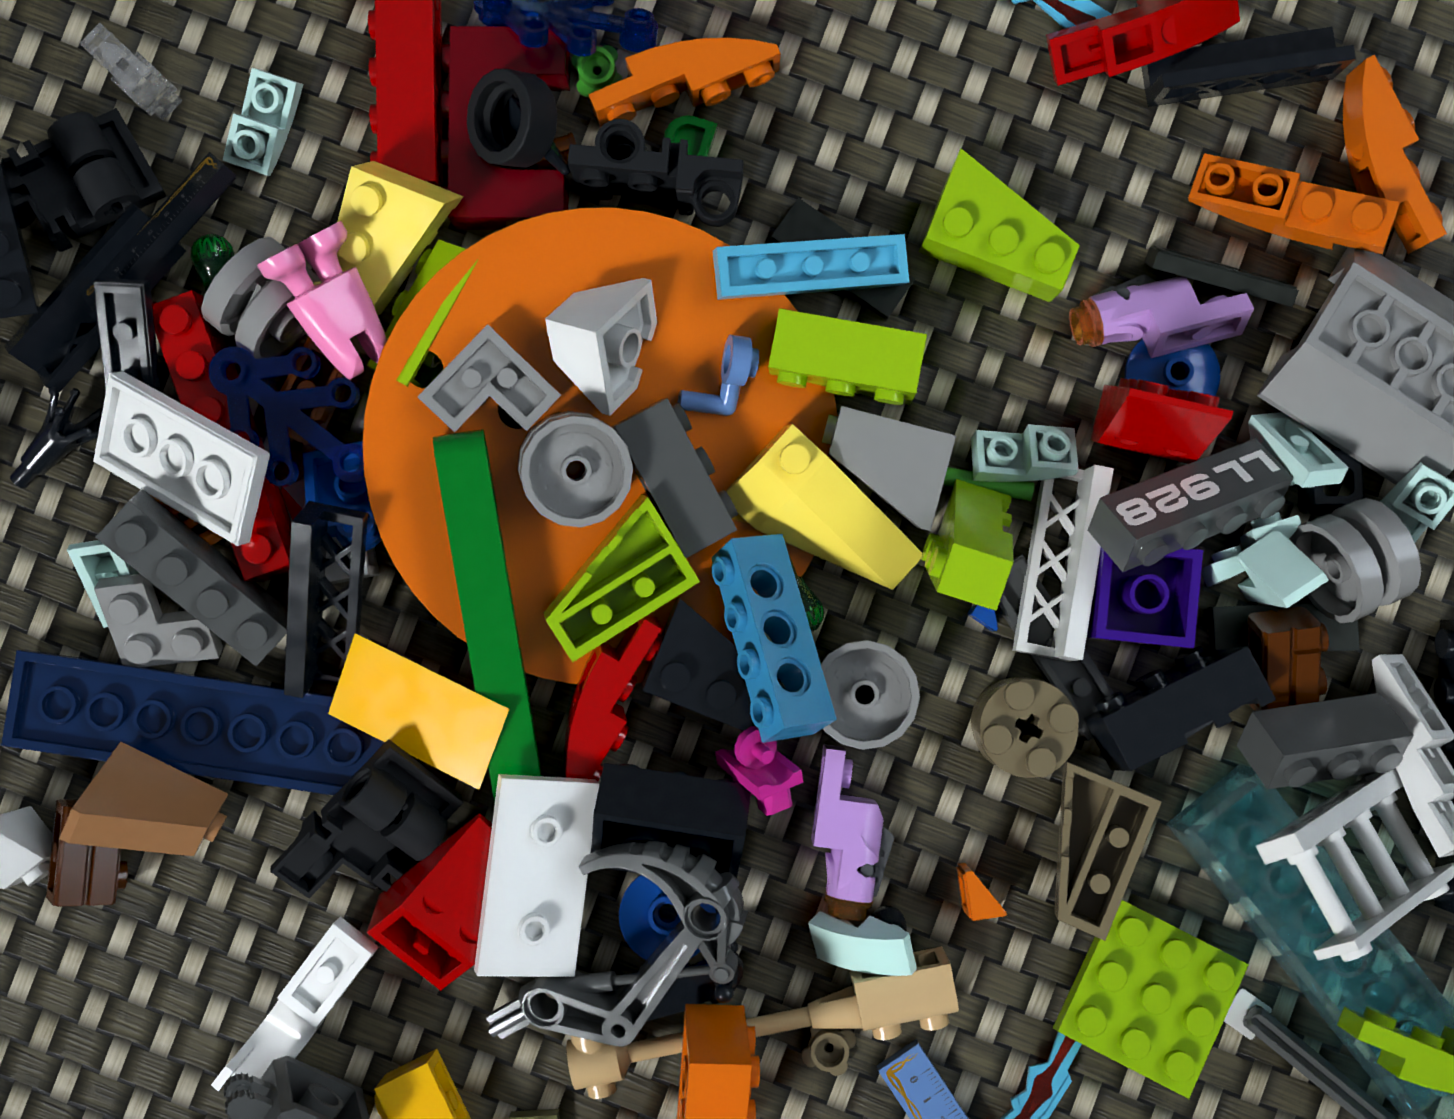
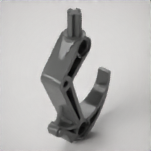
[486,841,748,1047]

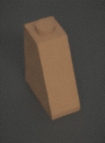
[59,742,228,856]

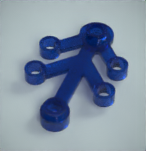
[473,0,658,56]
[209,347,365,487]

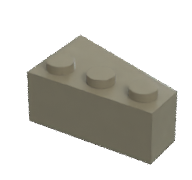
[1054,761,1162,941]

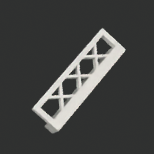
[1012,465,1114,662]

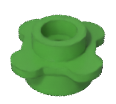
[572,45,623,97]

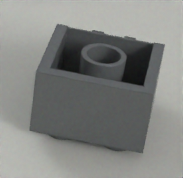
[223,1056,369,1119]

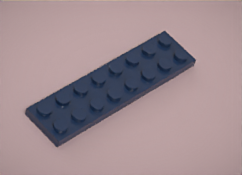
[1,650,385,795]

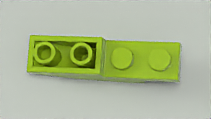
[1337,1006,1454,1094]

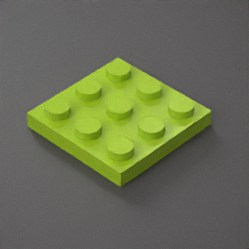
[1053,900,1249,1099]

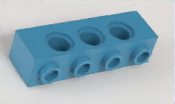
[711,534,837,743]

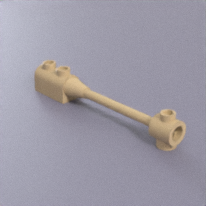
[567,946,959,1099]

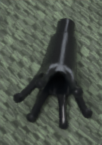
[10,387,103,488]

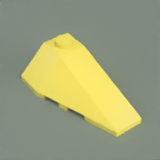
[726,424,922,590]

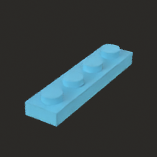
[712,234,910,300]

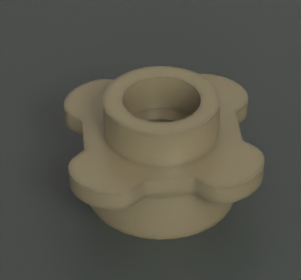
[802,1026,856,1076]

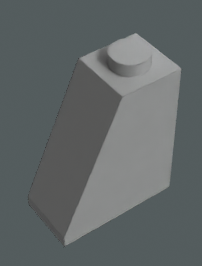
[822,406,956,531]

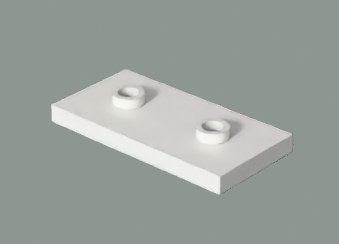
[93,371,270,546]
[474,774,599,977]

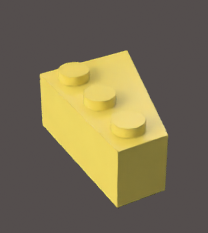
[337,161,464,315]

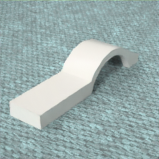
[211,916,379,1091]

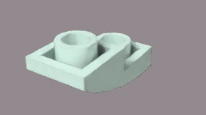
[223,68,303,176]
[971,424,1079,482]
[1380,462,1454,543]
[1201,512,1302,588]
[808,911,917,976]

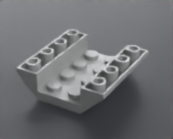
[1257,247,1454,485]

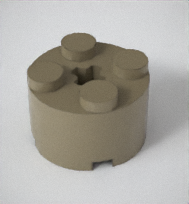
[971,677,1079,778]

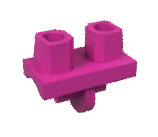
[715,726,803,816]

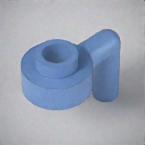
[678,335,759,416]

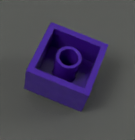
[1086,547,1203,648]

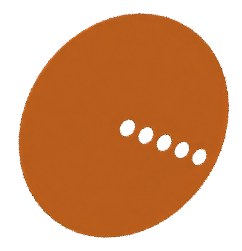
[362,208,839,684]

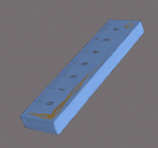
[877,1039,969,1119]

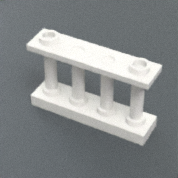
[1255,768,1454,962]

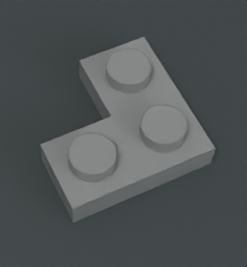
[418,324,561,432]
[94,574,223,667]

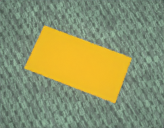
[328,633,509,790]

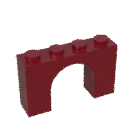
[441,26,570,230]

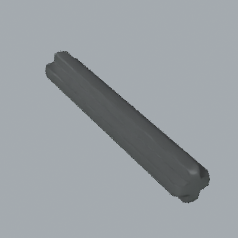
[1243,1005,1397,1119]

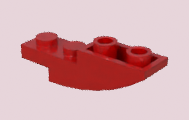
[1046,0,1240,86]
[564,614,663,782]

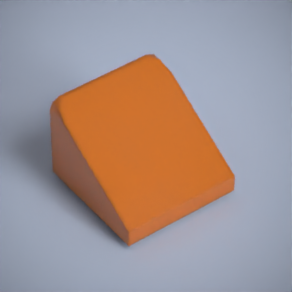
[956,863,1007,921]

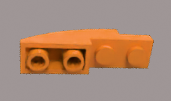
[588,37,781,127]
[1343,54,1447,254]
[1188,153,1400,254]

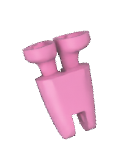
[257,221,387,380]

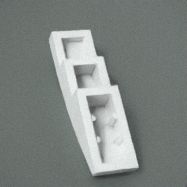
[1372,654,1454,858]

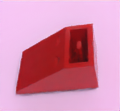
[1090,378,1234,464]
[367,813,492,991]

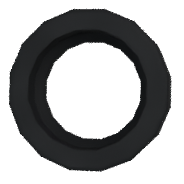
[467,69,558,168]

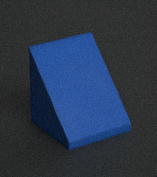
[967,604,998,631]

